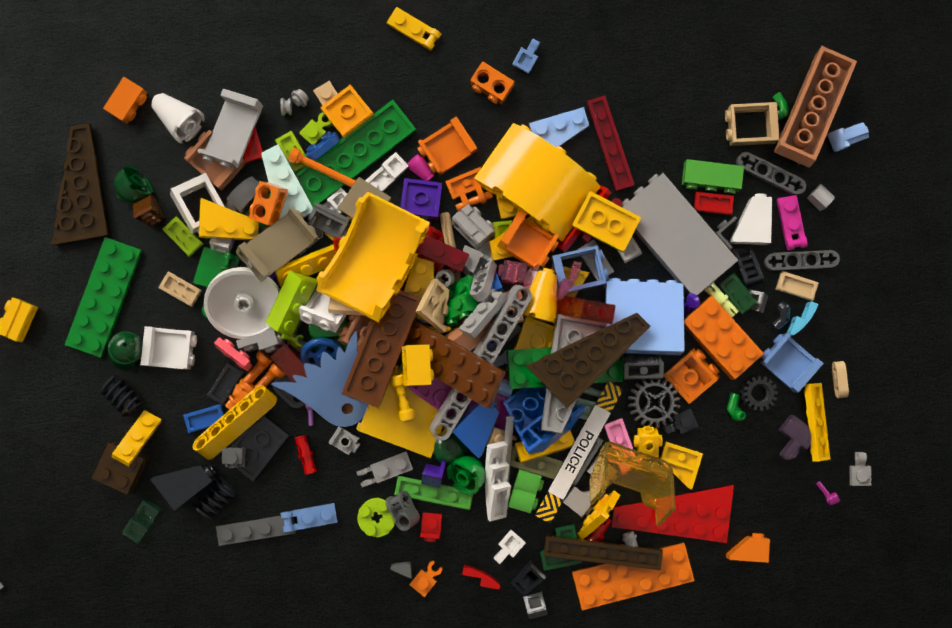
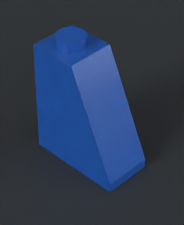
[452,402,499,458]

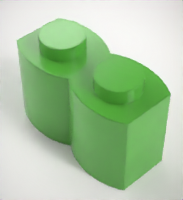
[508,469,544,514]

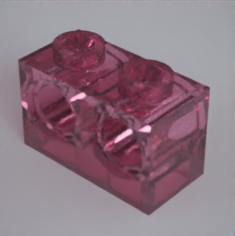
[498,260,528,286]

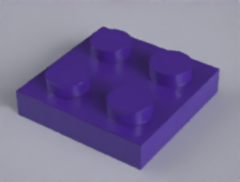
[400,178,442,220]

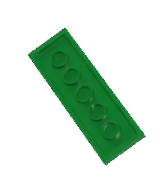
[65,237,143,358]
[506,347,623,389]

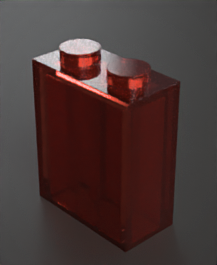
[557,294,616,324]

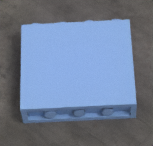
[604,278,684,355]

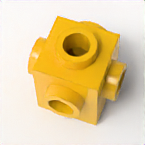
[634,426,662,458]

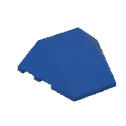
[503,387,586,454]

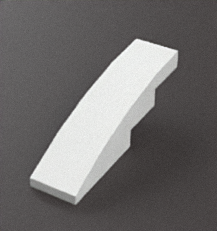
[485,441,511,521]

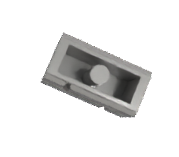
[451,204,495,250]

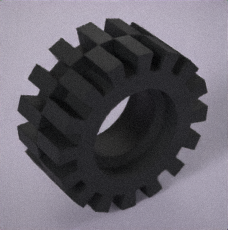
[740,376,778,411]

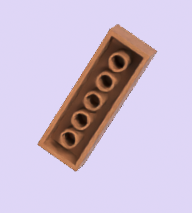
[774,46,857,167]

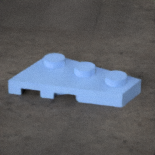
[529,107,589,147]

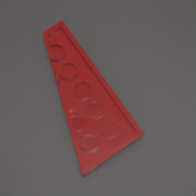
[611,485,734,543]

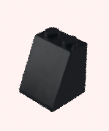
[150,464,219,511]

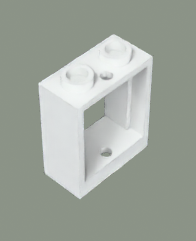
[170,173,225,234]

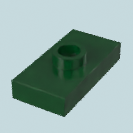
[719,273,758,315]

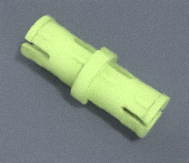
[704,282,739,318]

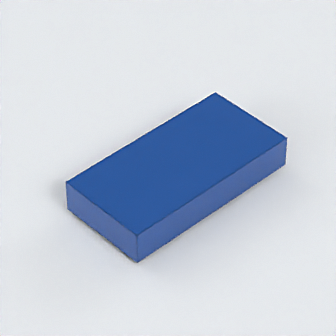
[183,404,224,433]

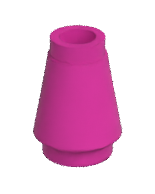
[407,154,434,181]

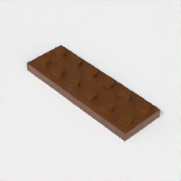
[341,290,422,409]
[400,320,506,408]

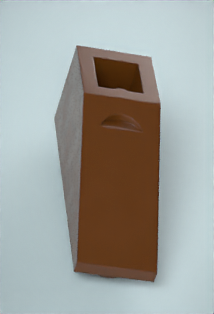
[133,195,165,227]

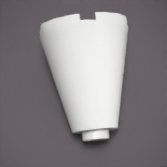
[152,93,205,143]

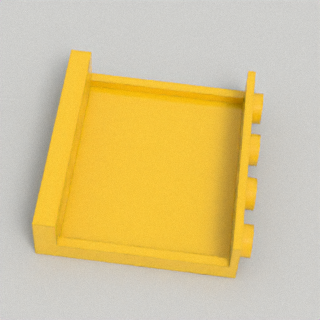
[356,365,443,458]

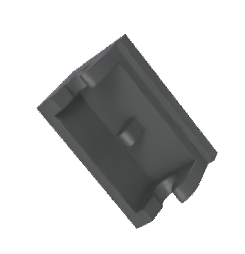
[308,202,352,238]

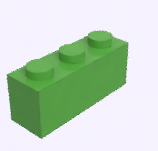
[682,159,744,194]

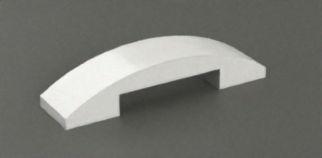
[339,152,409,203]

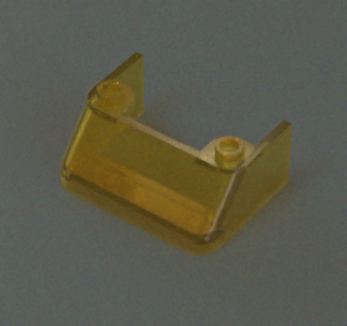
[590,442,676,526]

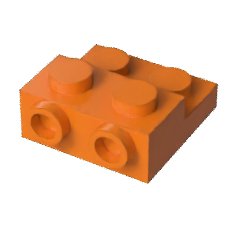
[663,348,719,404]

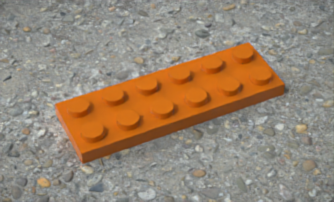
[572,542,694,610]

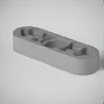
[470,257,497,302]

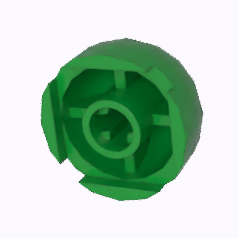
[447,456,486,495]

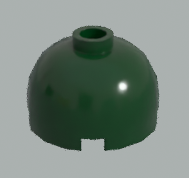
[114,165,153,204]
[432,429,469,466]

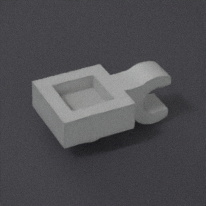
[850,452,871,486]

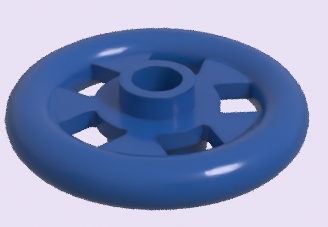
[300,338,345,367]

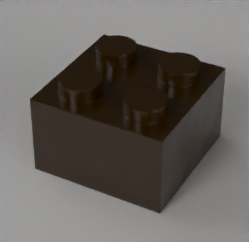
[92,442,149,494]

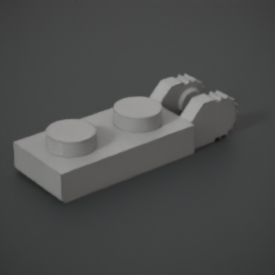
[357,451,413,487]

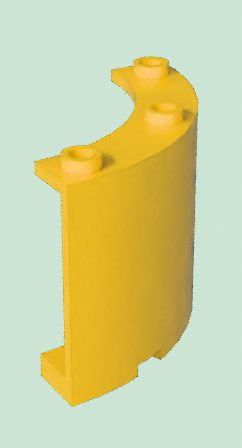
[474,123,601,242]
[316,192,430,322]

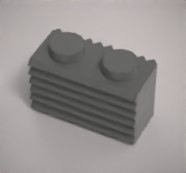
[622,354,664,380]

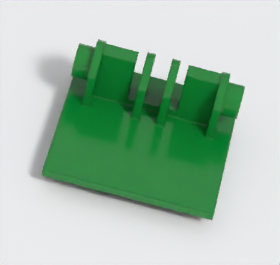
[193,247,240,287]

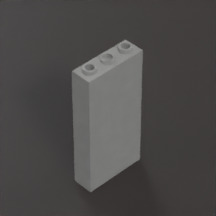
[621,173,738,295]

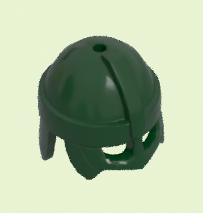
[108,331,143,370]

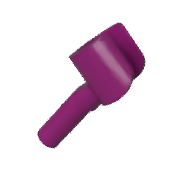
[816,481,840,505]

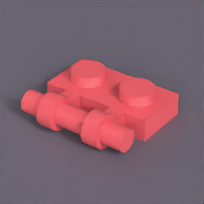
[214,337,253,372]

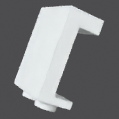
[299,291,347,333]
[140,326,197,370]

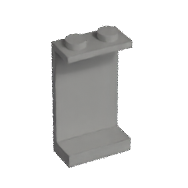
[197,89,263,169]

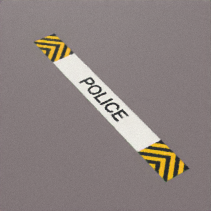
[535,381,623,523]

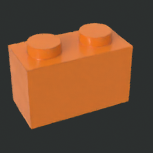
[103,77,147,124]

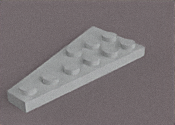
[541,314,606,433]

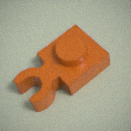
[410,561,443,597]

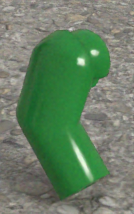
[772,92,789,120]
[727,393,746,421]

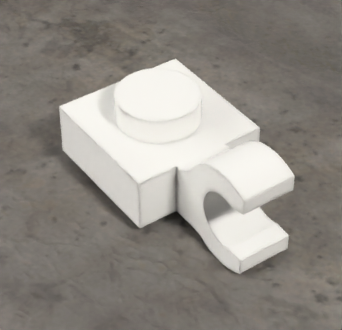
[494,530,526,564]

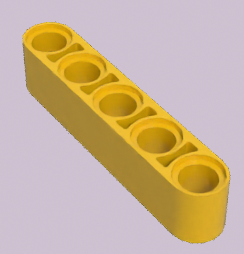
[193,385,277,460]

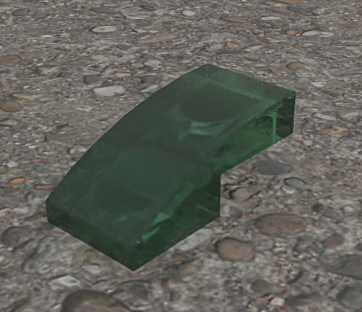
[122,498,162,544]

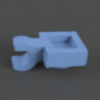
[512,39,539,74]

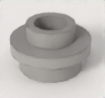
[291,89,309,107]

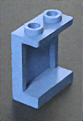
[759,333,824,393]

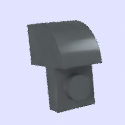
[225,176,259,214]

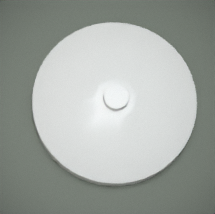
[204,267,280,339]

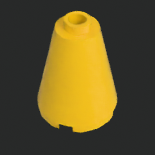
[522,268,557,323]

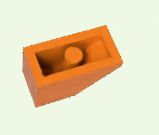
[726,533,770,563]

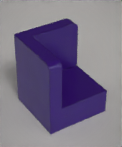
[421,461,446,488]

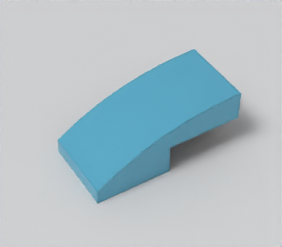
[787,301,818,336]

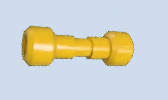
[391,373,415,422]

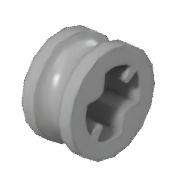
[281,98,292,116]
[435,269,455,287]

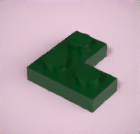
[540,524,582,571]

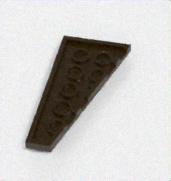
[51,123,109,246]
[526,313,651,408]

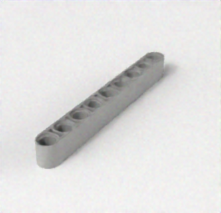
[430,285,532,441]

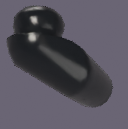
[772,302,791,331]

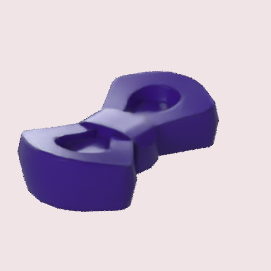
[684,293,700,316]

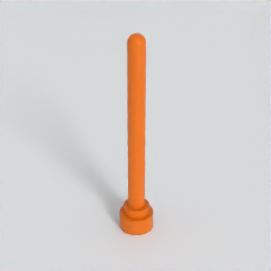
[288,147,356,187]

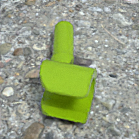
[281,334,304,348]

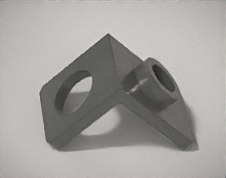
[715,217,737,250]

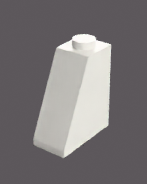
[729,194,772,245]

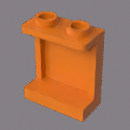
[417,116,477,176]
[497,210,559,271]

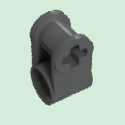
[386,491,420,531]

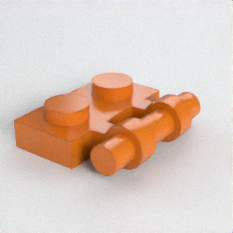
[445,167,493,212]

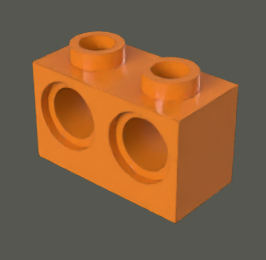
[470,61,515,104]
[249,181,288,225]

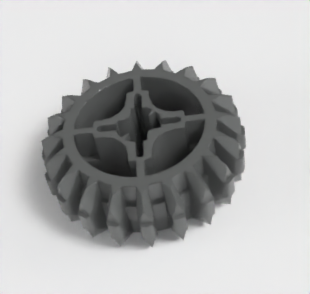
[628,379,680,428]

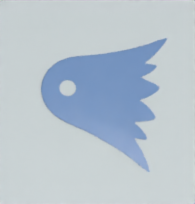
[271,331,368,427]

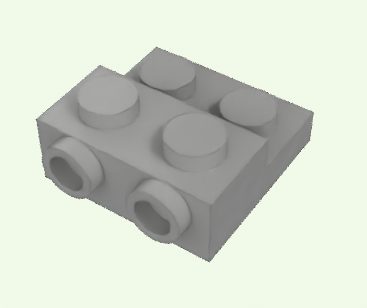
[236,329,286,354]

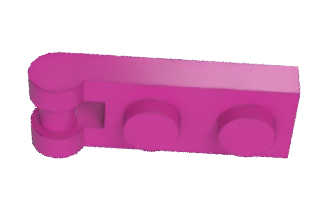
[776,195,808,251]

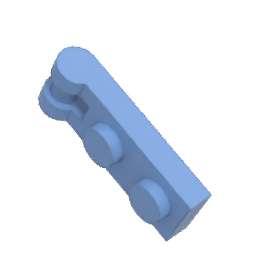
[280,503,337,532]

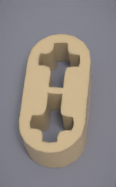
[832,361,849,398]

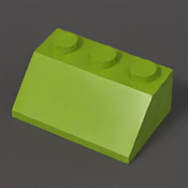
[265,270,318,336]

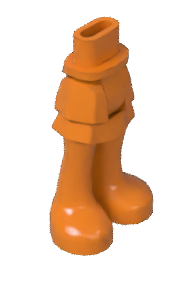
[225,350,287,410]

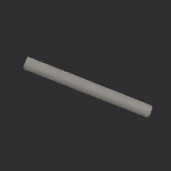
[504,416,514,483]

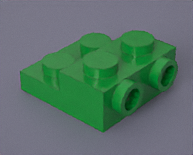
[444,275,478,327]

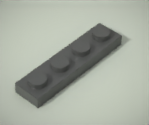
[216,516,296,546]

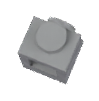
[329,426,360,455]

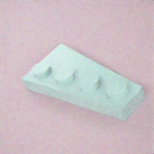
[261,144,313,219]

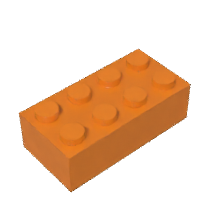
[684,296,764,380]

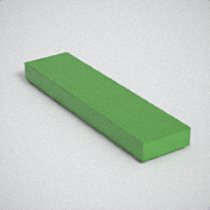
[394,476,473,510]

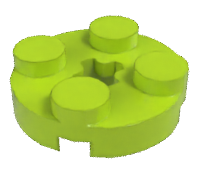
[357,498,395,537]

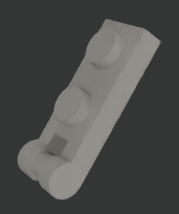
[459,288,507,339]

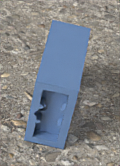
[551,245,609,295]

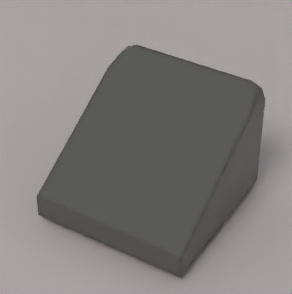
[748,289,768,313]
[391,561,412,578]
[523,592,548,619]

